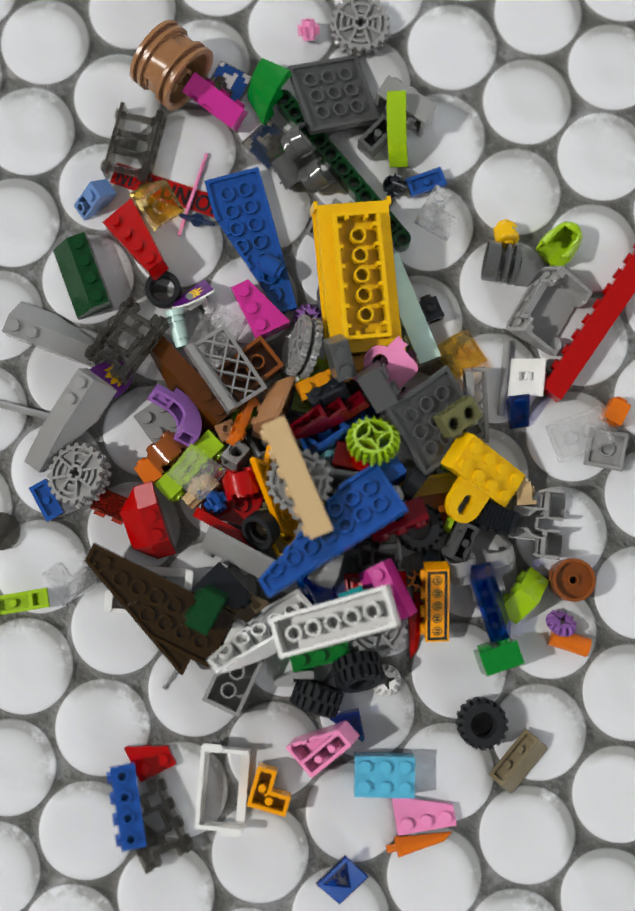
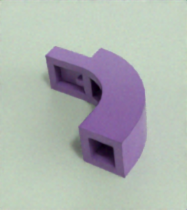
[147,383,202,448]

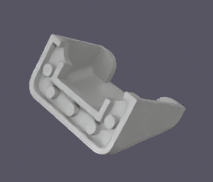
[506,266,593,356]

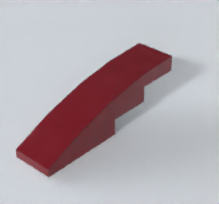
[289,391,369,440]

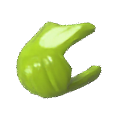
[535,221,583,267]

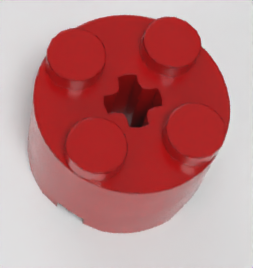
[222,466,263,503]

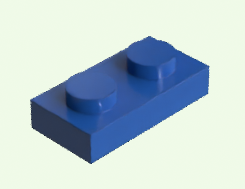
[405,167,447,198]
[29,479,65,522]

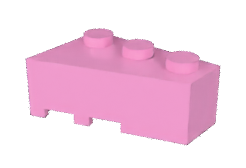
[285,720,360,778]

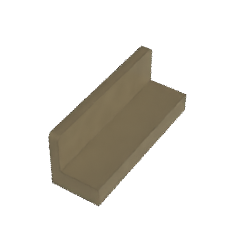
[488,729,548,794]

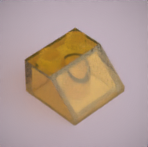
[437,329,488,381]

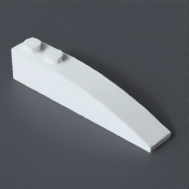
[207,588,313,675]

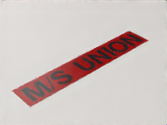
[110,162,214,218]

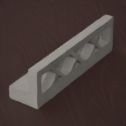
[462,366,489,443]

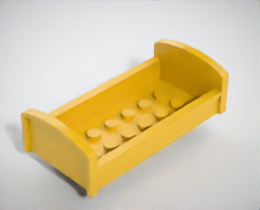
[310,196,406,362]

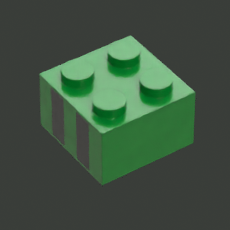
[473,636,525,677]

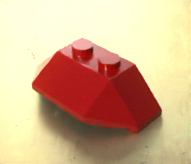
[120,481,176,559]

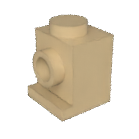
[513,478,537,506]

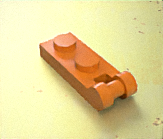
[226,397,259,446]

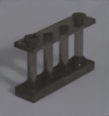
[101,102,167,188]

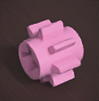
[297,18,320,41]

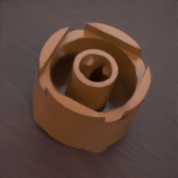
[146,430,190,475]

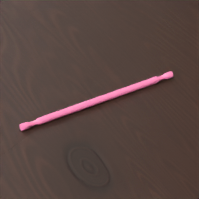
[177,153,208,236]

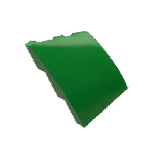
[247,58,292,126]

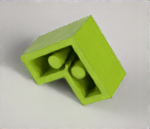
[498,566,549,624]

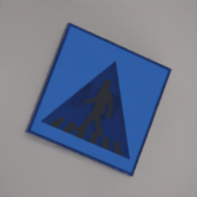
[316,855,369,905]

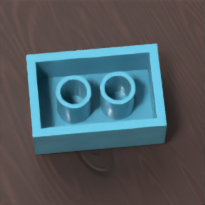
[353,752,415,799]

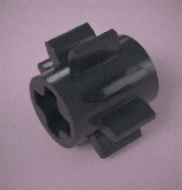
[383,173,406,198]

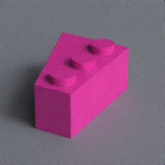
[182,72,248,131]
[231,280,291,339]

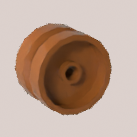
[547,558,596,602]

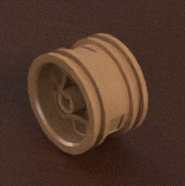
[130,20,213,111]

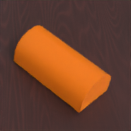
[547,631,592,657]

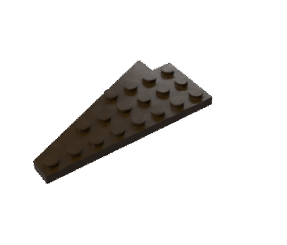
[85,543,236,676]

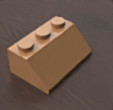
[250,376,296,440]

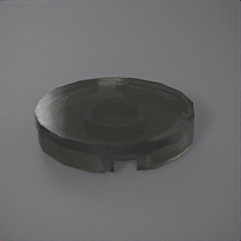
[0,512,21,550]

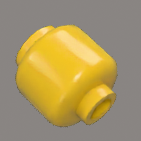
[493,219,520,249]

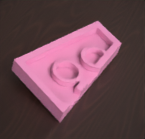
[392,798,457,836]

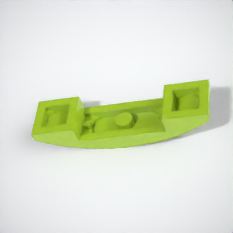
[387,90,408,167]
[0,587,50,615]

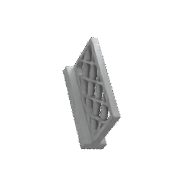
[185,325,268,415]

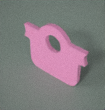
[353,335,418,388]

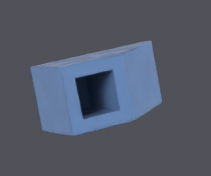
[74,179,117,220]

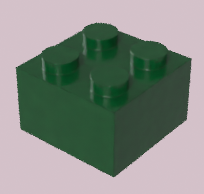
[184,584,229,636]

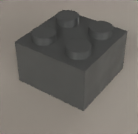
[357,360,400,414]

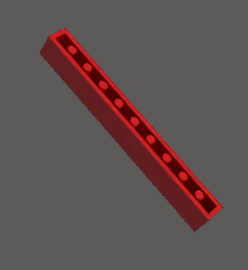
[544,244,635,402]

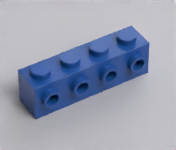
[106,762,146,852]

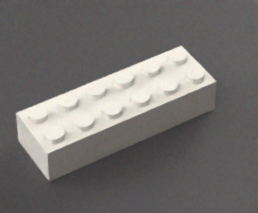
[269,584,401,659]

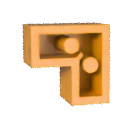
[247,762,291,817]

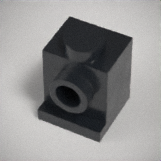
[419,294,445,325]

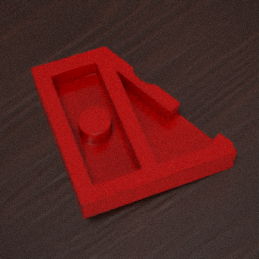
[124,745,177,783]

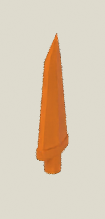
[386,831,453,858]

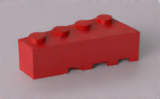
[103,198,169,281]

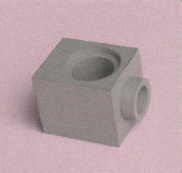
[221,441,251,473]

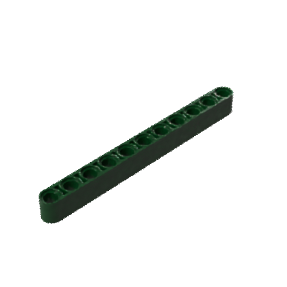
[276,89,411,252]

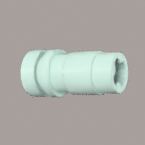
[165,308,190,349]

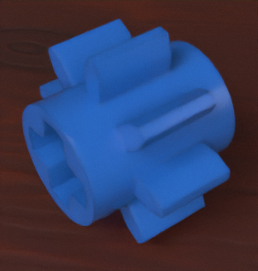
[203,490,227,514]

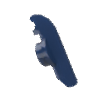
[179,213,215,227]

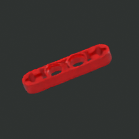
[193,508,258,551]

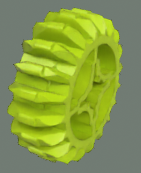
[346,415,401,467]

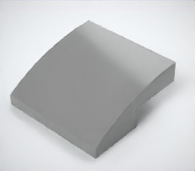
[273,667,314,687]

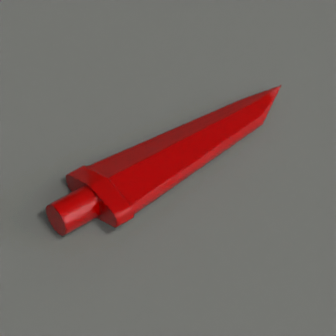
[408,592,423,660]

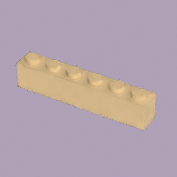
[260,416,334,540]

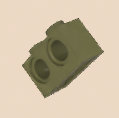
[433,396,483,439]

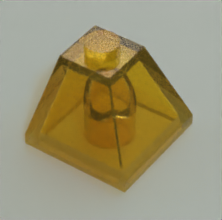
[129,179,185,231]

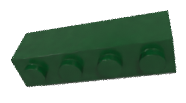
[53,232,114,320]

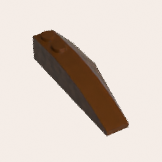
[145,331,234,435]

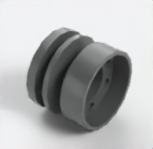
[481,240,522,285]

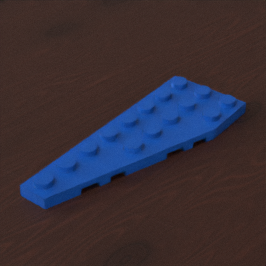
[204,167,297,313]
[258,463,409,599]

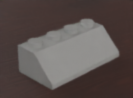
[201,526,276,583]

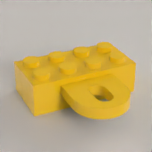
[440,431,526,523]

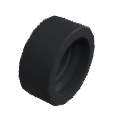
[145,271,182,309]
[400,466,430,501]
[241,510,280,550]

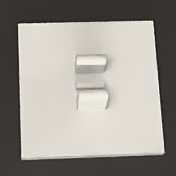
[506,358,547,397]

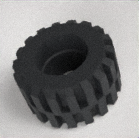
[395,504,444,552]
[332,650,385,693]
[290,679,344,718]
[456,697,508,750]

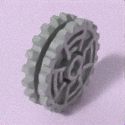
[330,0,391,59]
[285,314,323,379]
[47,442,112,508]
[266,448,333,514]
[351,619,408,657]

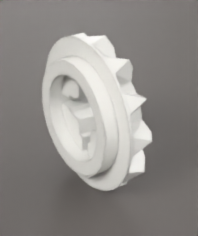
[372,664,401,696]

